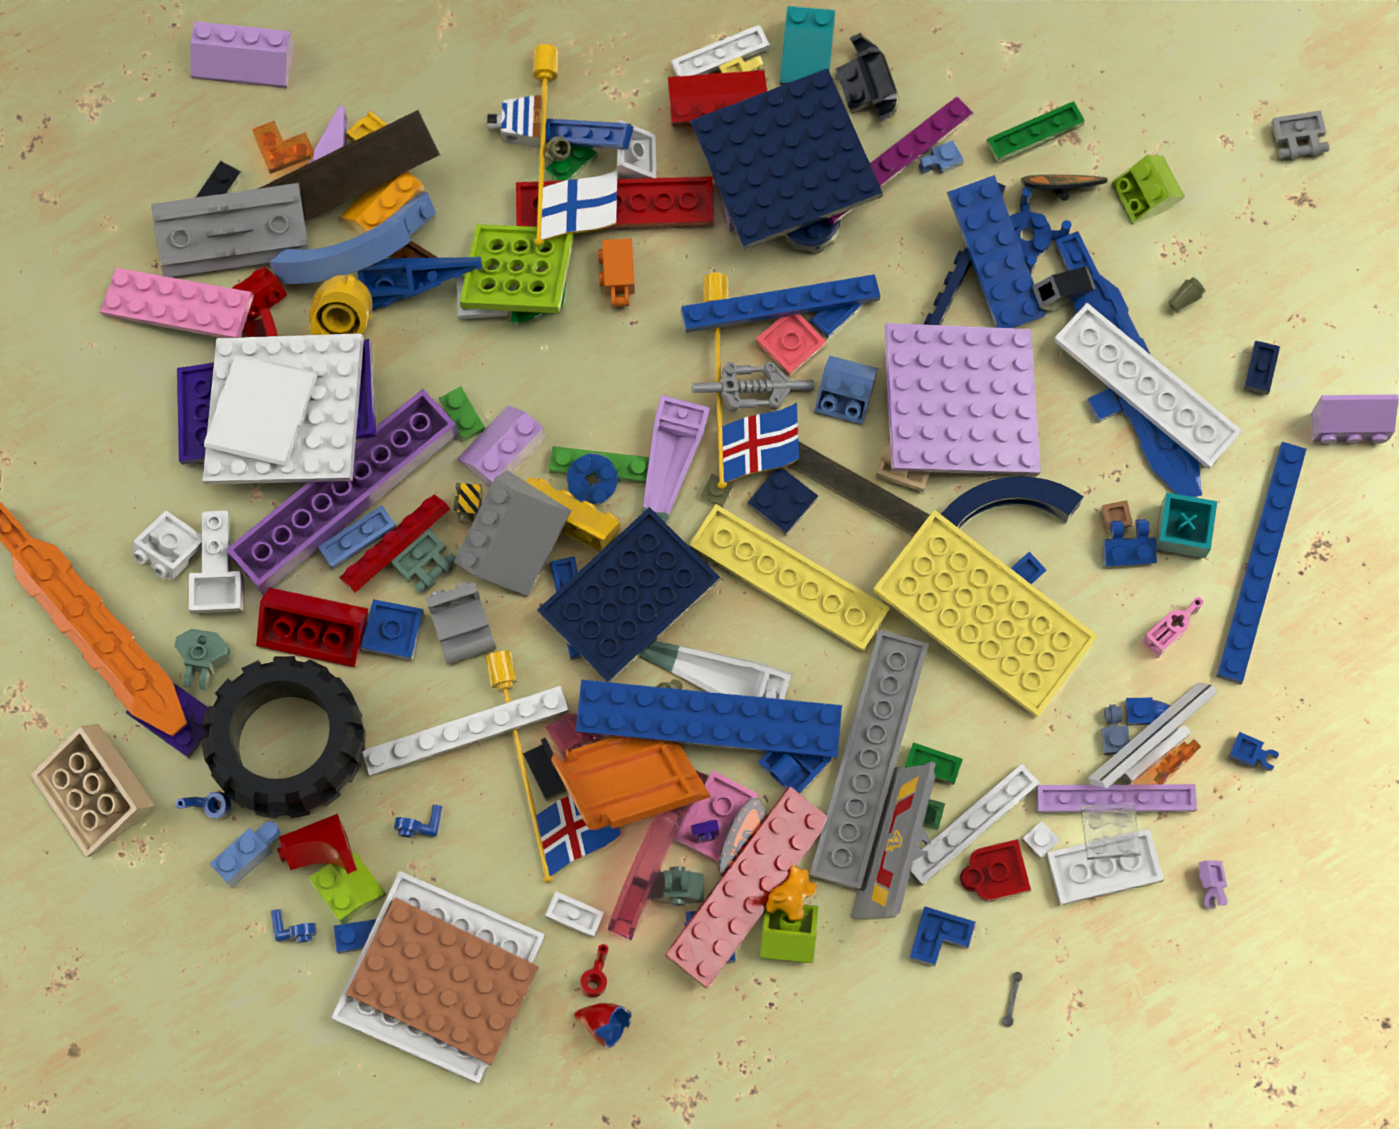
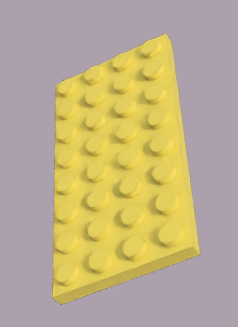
[872,510,1098,718]

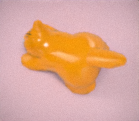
[766,865,817,921]

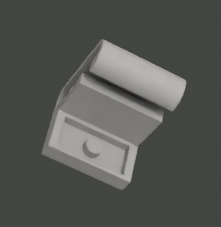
[426,582,496,665]

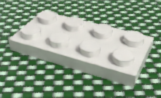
[1046,829,1164,905]

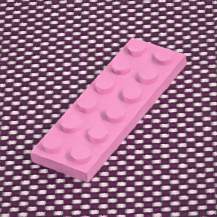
[100,268,254,338]

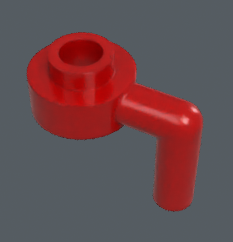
[580,944,609,998]

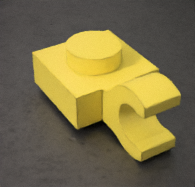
[719,55,764,73]

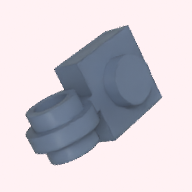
[1101,704,1130,755]

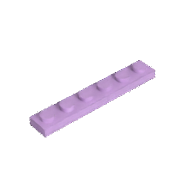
[1037,784,1197,813]

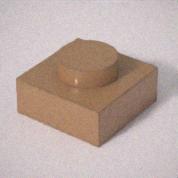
[1101,500,1133,532]

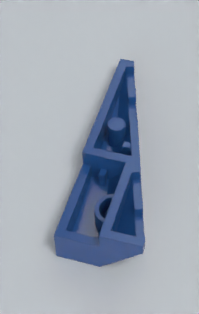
[357,257,482,310]

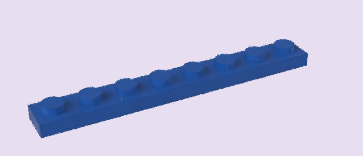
[680,274,881,333]

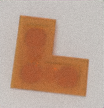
[252,121,314,174]
[1153,739,1201,784]

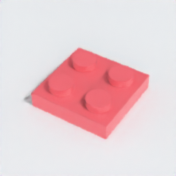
[756,314,827,377]

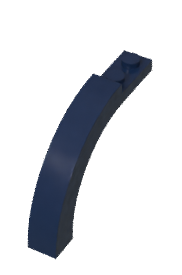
[941,476,1084,529]

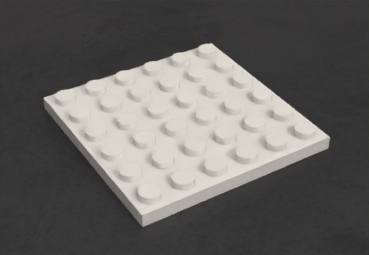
[203,334,364,484]
[331,871,545,1084]

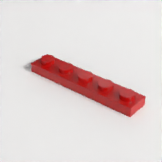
[339,494,450,593]

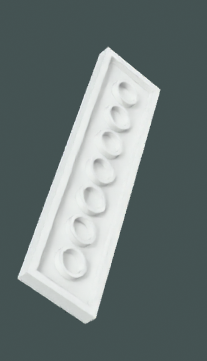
[1054,303,1242,469]

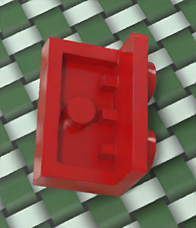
[232,266,287,322]

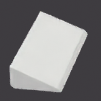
[617,120,656,179]

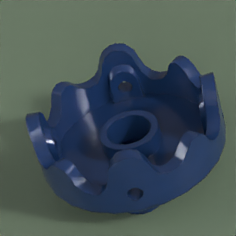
[782,219,841,254]

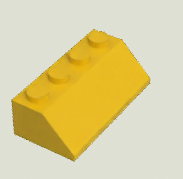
[525,476,621,552]

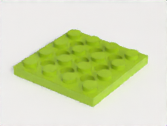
[460,224,574,313]

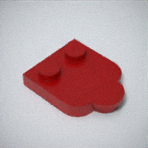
[960,839,1031,901]

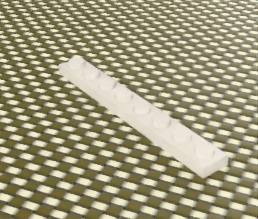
[362,686,569,777]

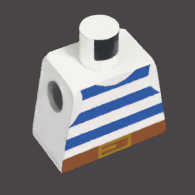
[487,95,542,148]

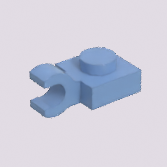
[918,140,964,174]

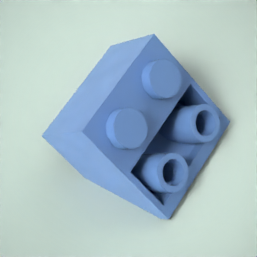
[814,356,878,424]

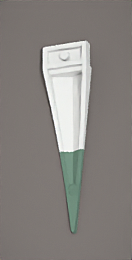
[640,641,792,699]

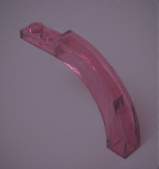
[607,770,708,940]

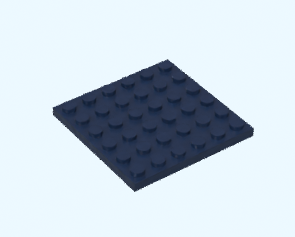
[690,68,883,250]

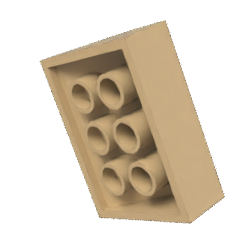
[30,724,155,857]

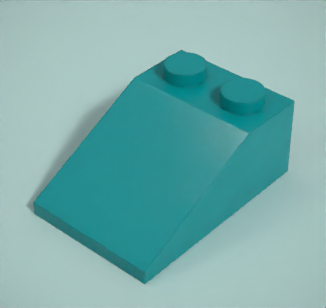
[780,6,835,85]

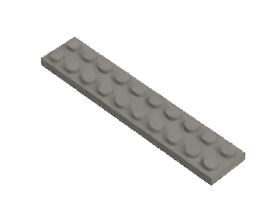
[809,629,929,891]

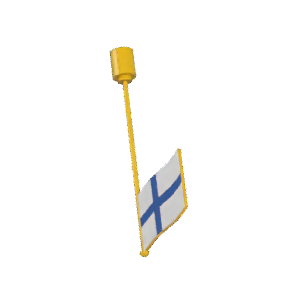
[533,44,617,246]

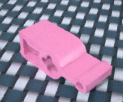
[1142,597,1204,658]

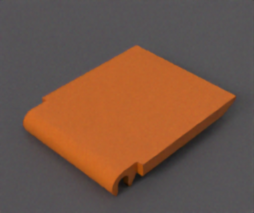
[551,737,710,830]

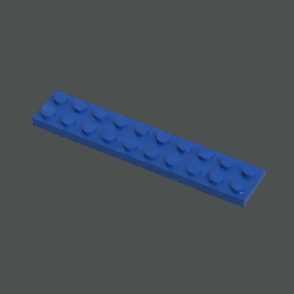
[576,680,842,758]

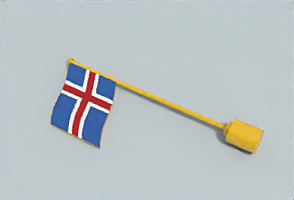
[703,273,799,489]
[485,650,621,883]

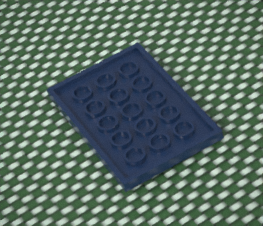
[537,507,721,682]

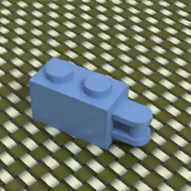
[210,821,280,888]

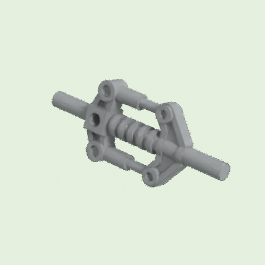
[691,362,815,412]

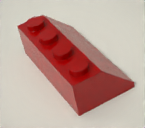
[668,70,767,126]
[256,587,368,667]

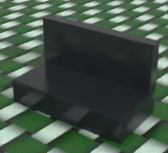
[523,738,567,801]

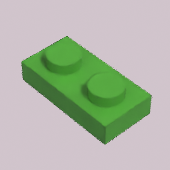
[439,386,485,442]

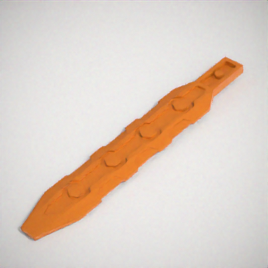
[0,502,188,737]

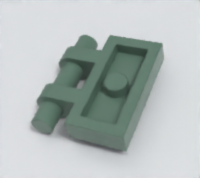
[391,528,456,594]

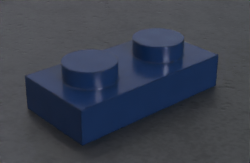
[1243,340,1280,395]

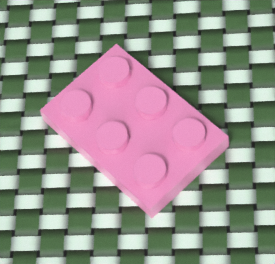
[675,770,759,863]

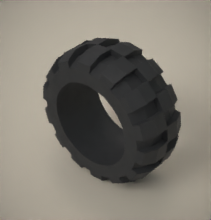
[201,656,366,819]

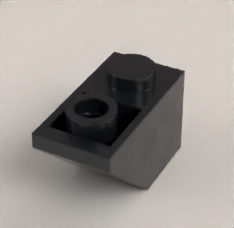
[1032,267,1095,311]

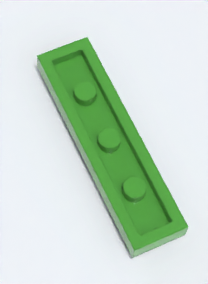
[549,446,650,484]

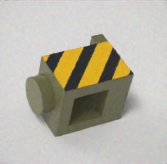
[454,483,483,524]

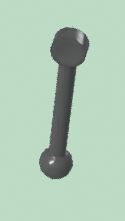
[1003,972,1023,1027]

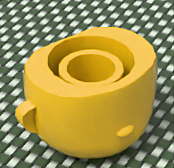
[309,274,373,335]

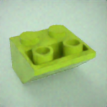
[1112,154,1185,223]

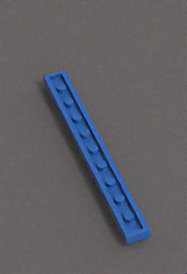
[1216,442,1307,684]

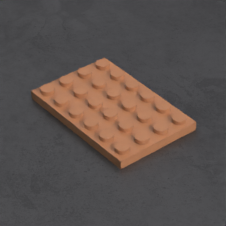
[346,897,539,1066]

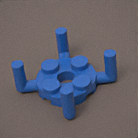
[1010,187,1072,274]

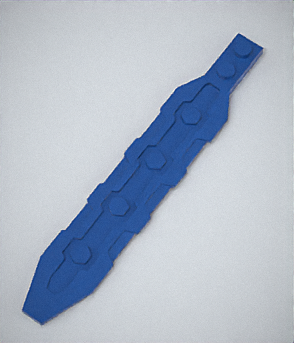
[1054,231,1202,497]

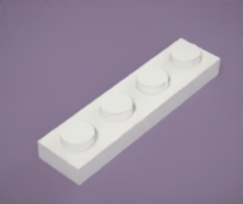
[671,25,769,76]

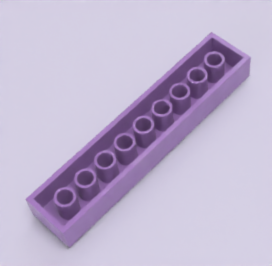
[226,389,458,595]

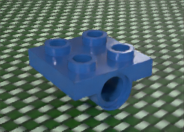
[758,752,832,794]

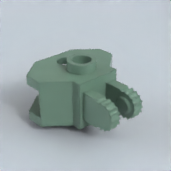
[174,629,232,690]
[650,866,704,906]

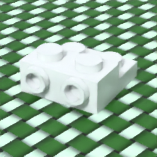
[132,510,202,581]

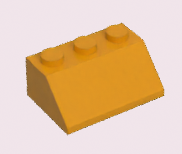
[340,171,425,235]

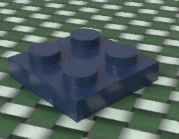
[747,468,819,536]

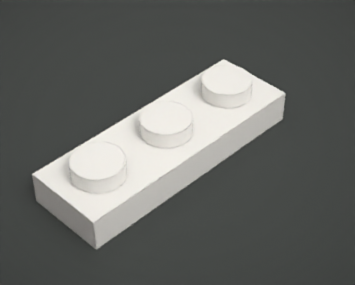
[1121,725,1191,785]

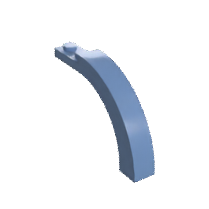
[270,192,436,284]

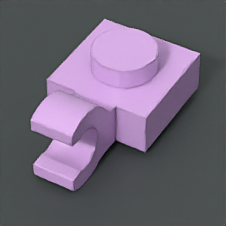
[1198,860,1227,909]

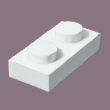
[545,892,605,938]

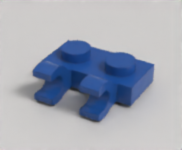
[1103,519,1157,566]

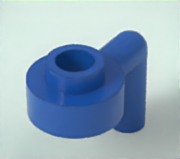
[176,791,231,818]
[394,804,443,838]
[270,909,317,943]

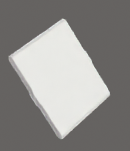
[204,355,317,466]

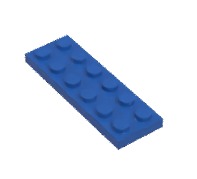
[947,175,1046,328]

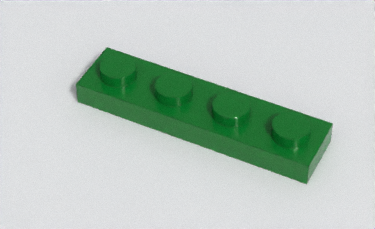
[986,101,1085,163]

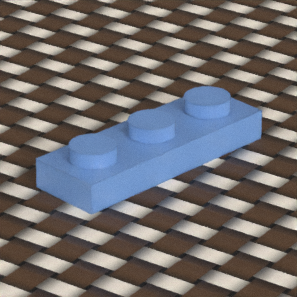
[318,505,396,569]

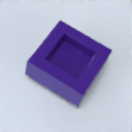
[691,820,719,843]

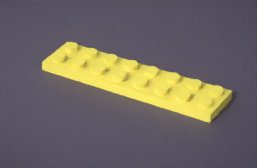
[689,504,890,652]

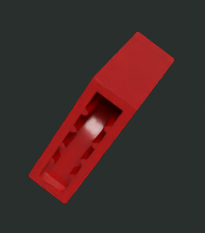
[277,813,357,874]

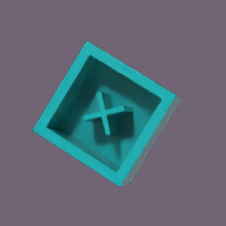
[1156,492,1217,558]

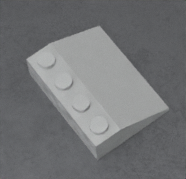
[454,470,572,596]

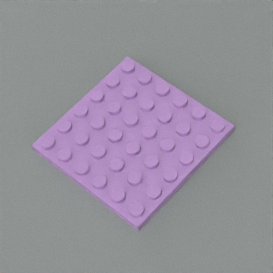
[884,323,1041,475]

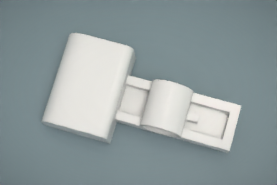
[189,511,244,614]

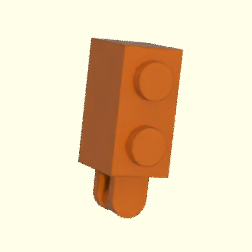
[598,238,635,307]

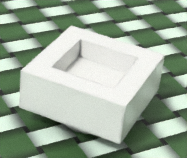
[1022,821,1060,859]

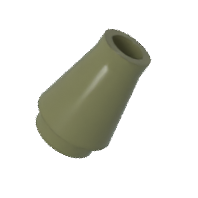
[545,136,571,161]
[1168,277,1206,313]

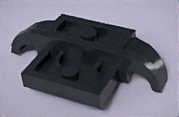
[835,33,899,123]

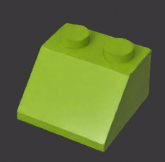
[309,852,387,924]
[760,905,818,963]

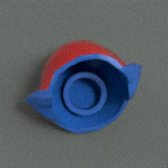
[574,1003,632,1048]

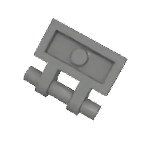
[1271,110,1329,160]

